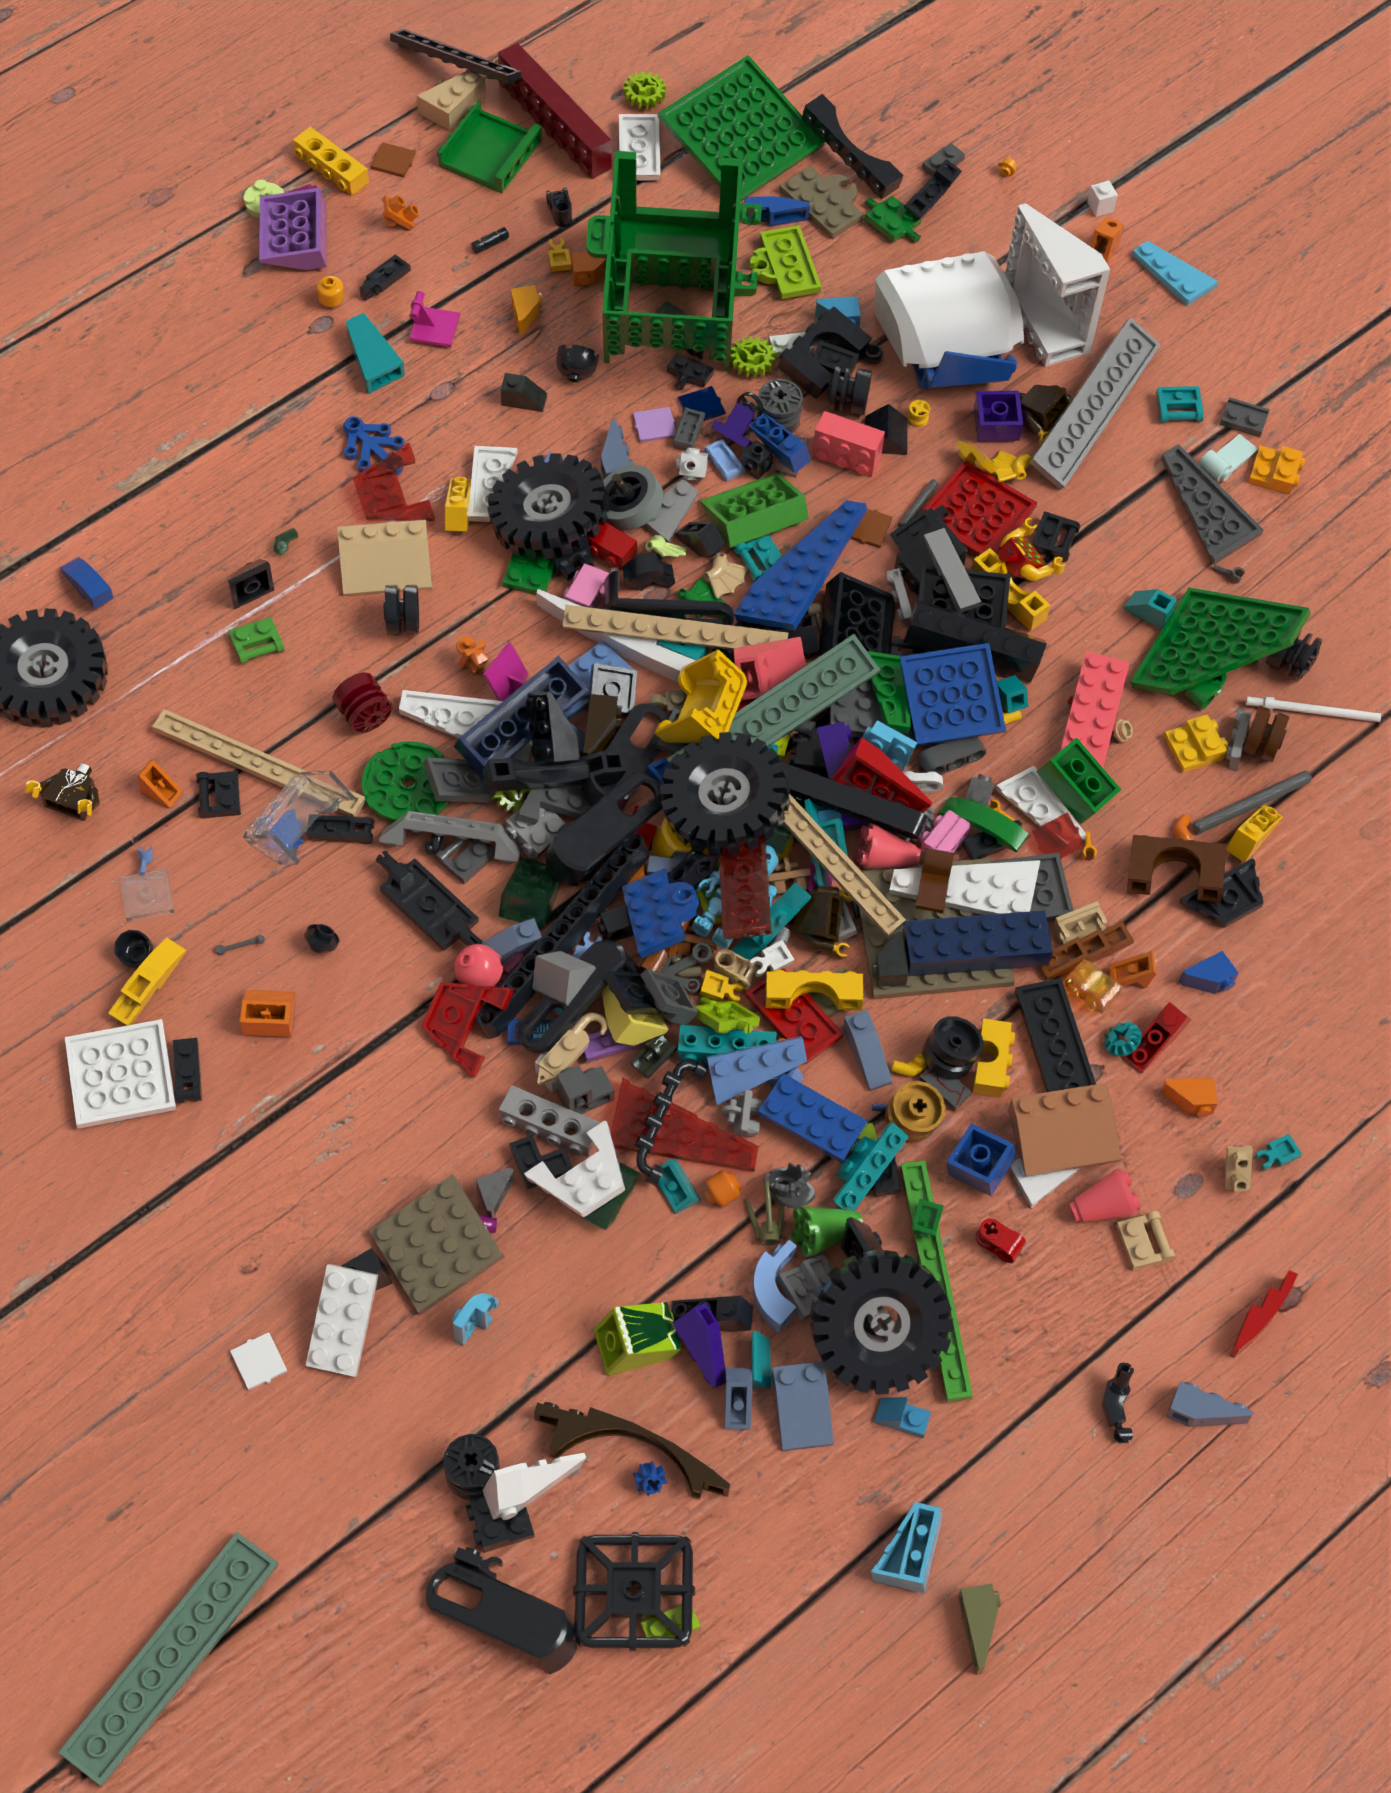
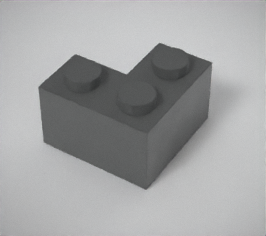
[557,1065,614,1114]

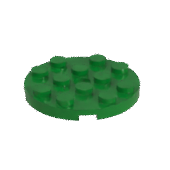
[362,741,450,823]

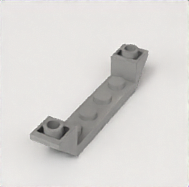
[379,811,522,863]

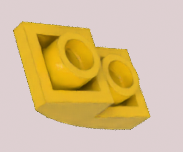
[956,441,998,474]

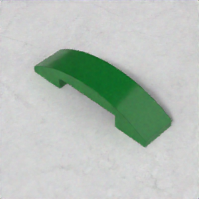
[938,797,1029,852]

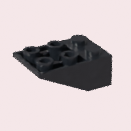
[526,692,580,762]

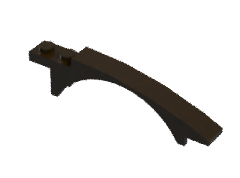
[534,1402,730,1499]

